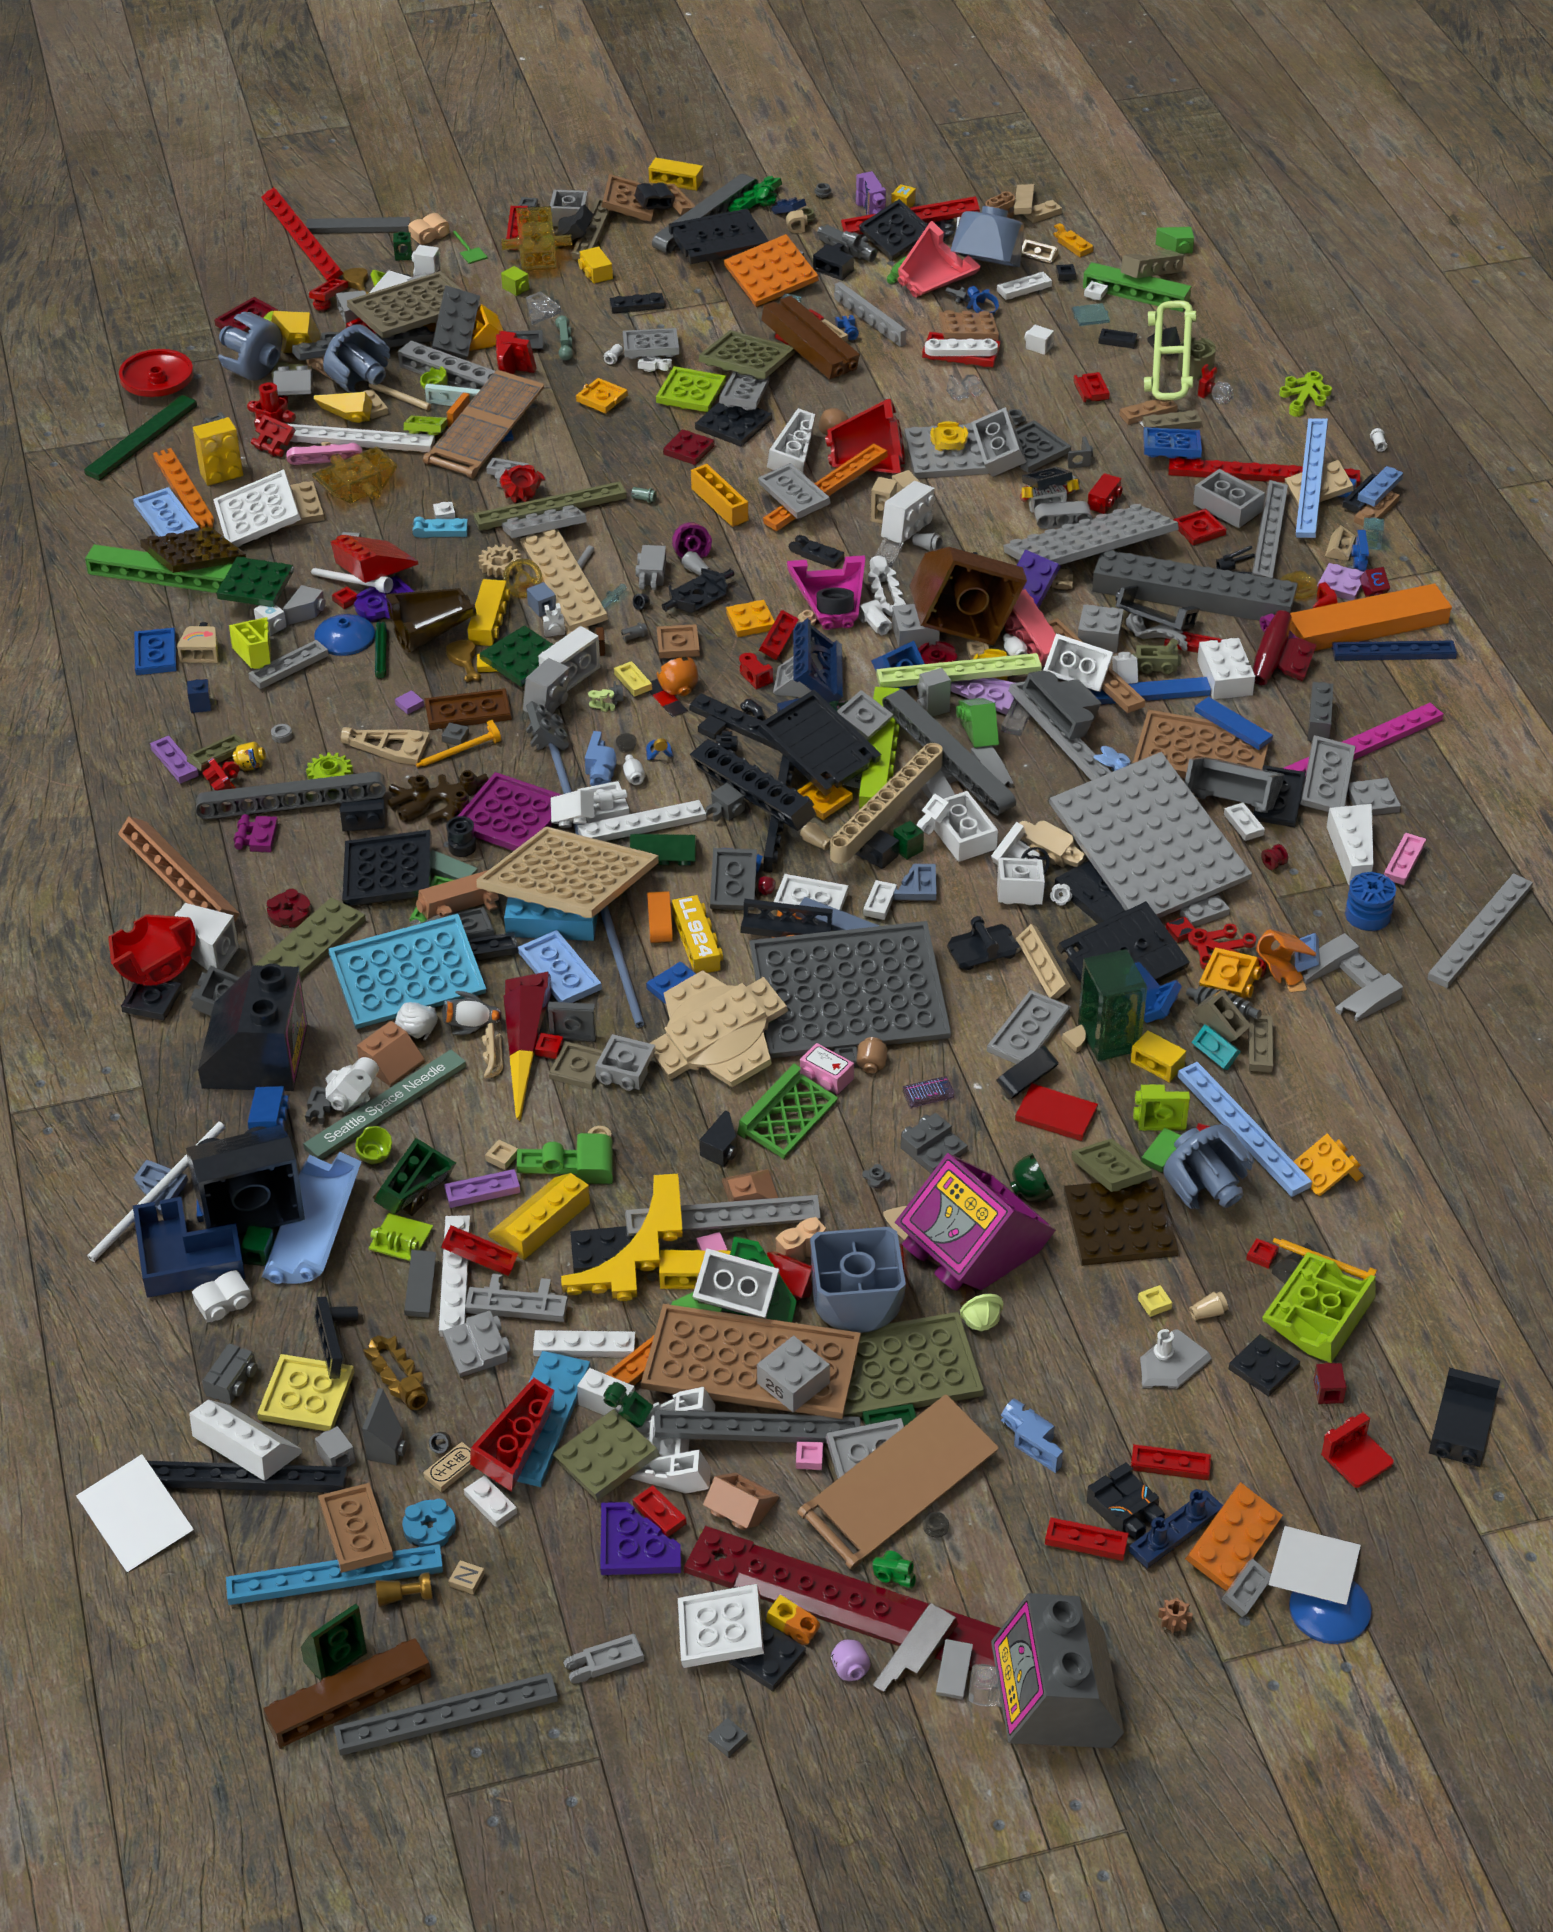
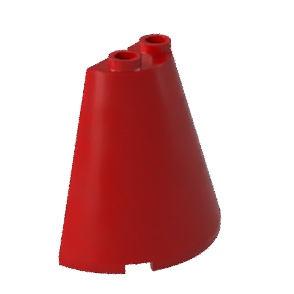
[825,398,905,474]
[108,914,196,986]

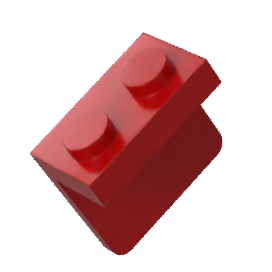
[1321,1412,1394,1488]

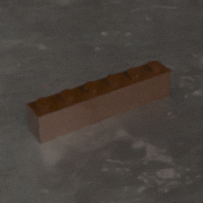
[263,1638,431,1749]

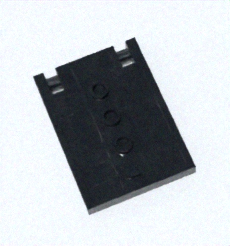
[669,209,769,265]
[758,690,882,796]
[1055,860,1125,924]
[1057,901,1190,1010]

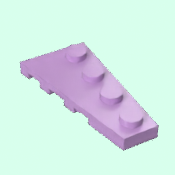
[951,678,1016,715]

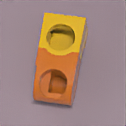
[766,1594,820,1645]

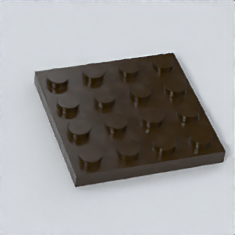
[140,527,246,573]
[1064,1177,1178,1266]

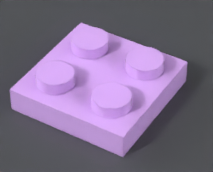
[1316,563,1364,601]

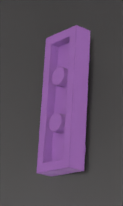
[150,736,199,783]
[444,1169,520,1208]

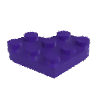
[354,576,414,622]

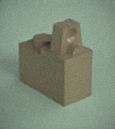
[1192,990,1251,1042]

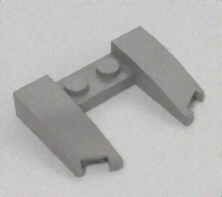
[921,745,1014,800]
[1303,933,1403,1021]

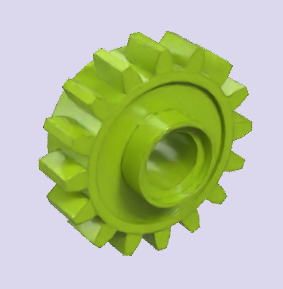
[306,752,353,791]

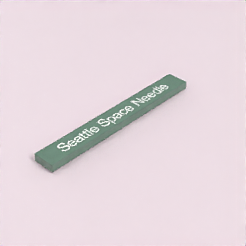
[303,1049,466,1160]

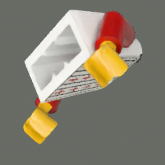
[1020,479,1080,513]

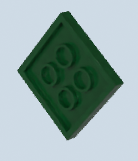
[216,557,294,607]
[480,625,554,687]

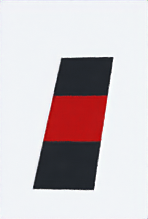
[648,679,688,717]

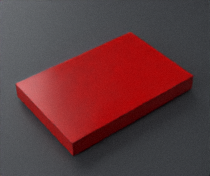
[1015,1083,1098,1141]

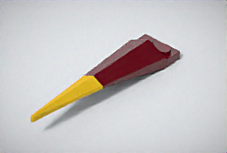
[503,971,551,1121]

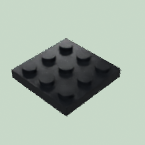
[859,199,928,260]
[695,402,772,447]

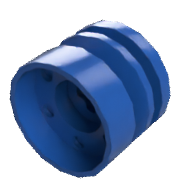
[1345,872,1396,931]

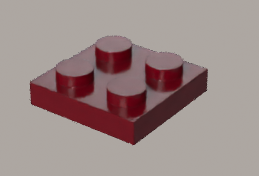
[663,429,715,465]

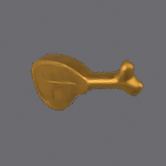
[342,267,369,294]
[446,640,481,682]

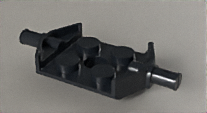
[661,568,735,613]

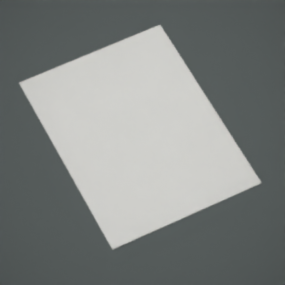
[76,1454,194,1572]
[1268,1526,1361,1605]

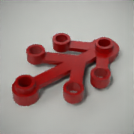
[1188,923,1266,978]

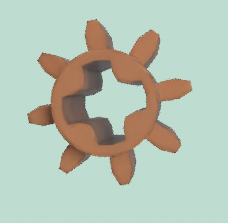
[1158,1598,1193,1633]

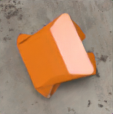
[1256,929,1316,986]

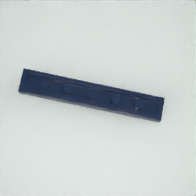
[1332,640,1457,661]

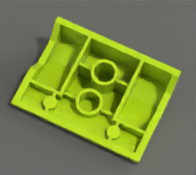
[1262,1252,1376,1363]

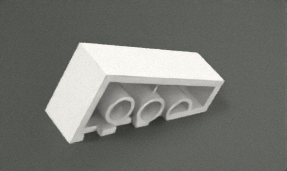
[767,408,815,473]
[1327,804,1373,885]

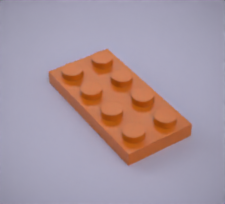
[1185,1482,1283,1592]

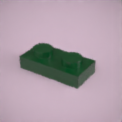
[862,1404,916,1427]

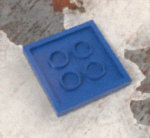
[1143,427,1202,459]

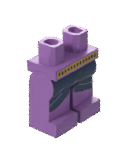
[856,171,886,215]

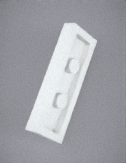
[997,272,1052,300]

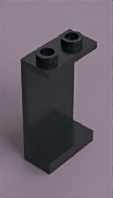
[1115,586,1200,630]
[1429,1367,1500,1467]

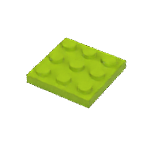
[656,366,726,412]

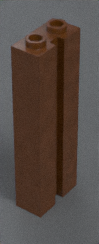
[761,295,860,380]

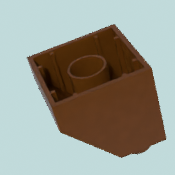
[909,547,1027,646]

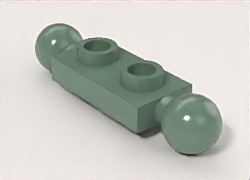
[555,315,573,360]

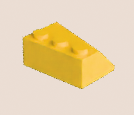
[271,311,321,353]

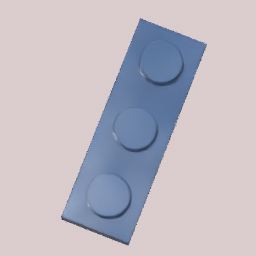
[1358,466,1403,507]

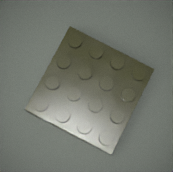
[699,330,795,379]

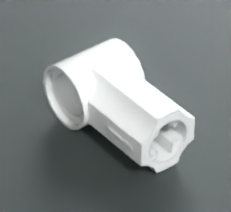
[858,600,892,636]

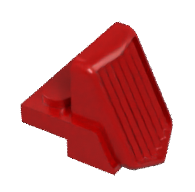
[496,331,537,374]

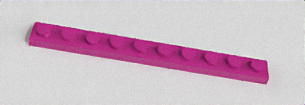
[1284,703,1444,781]

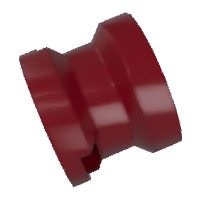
[1261,844,1289,870]

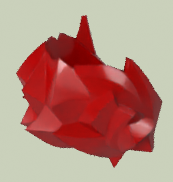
[499,465,546,503]

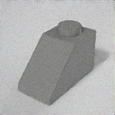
[283,585,326,625]

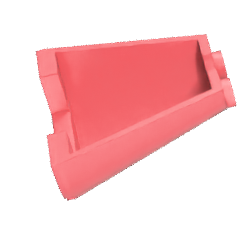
[898,221,981,298]

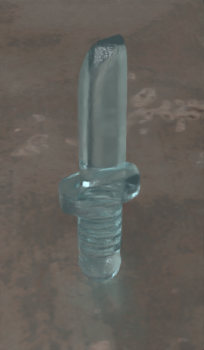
[601,584,627,609]

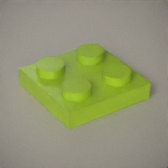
[404,415,448,435]

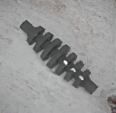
[1186,986,1262,1020]

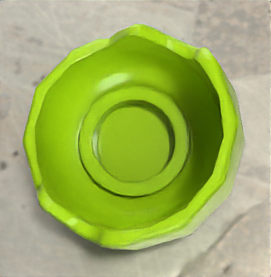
[420,366,448,390]
[355,1126,392,1165]

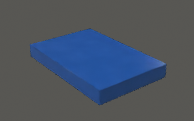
[134,628,177,675]

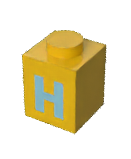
[891,184,916,208]

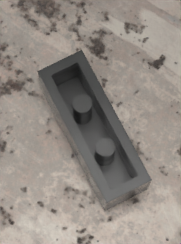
[1307,682,1333,741]

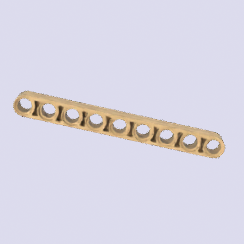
[830,743,943,864]

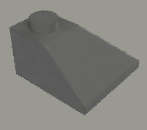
[362,1388,407,1465]

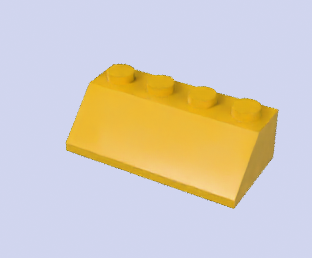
[488,1173,590,1260]

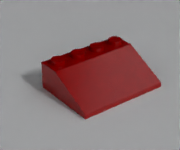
[330,535,419,583]

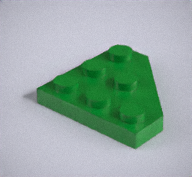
[720,1237,797,1323]

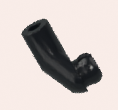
[740,699,765,721]

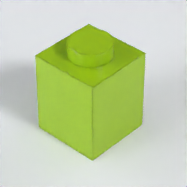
[501,266,529,296]

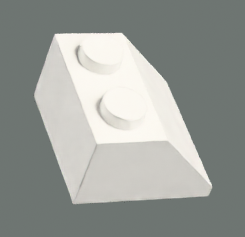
[997,857,1045,905]

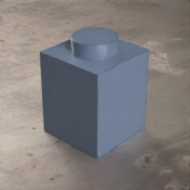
[527,582,556,617]

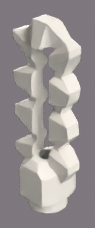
[868,556,906,616]

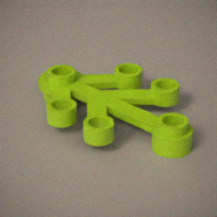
[1279,371,1332,417]

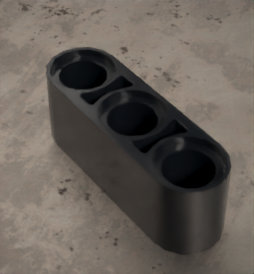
[996,1045,1059,1099]

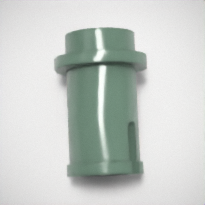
[631,487,657,503]

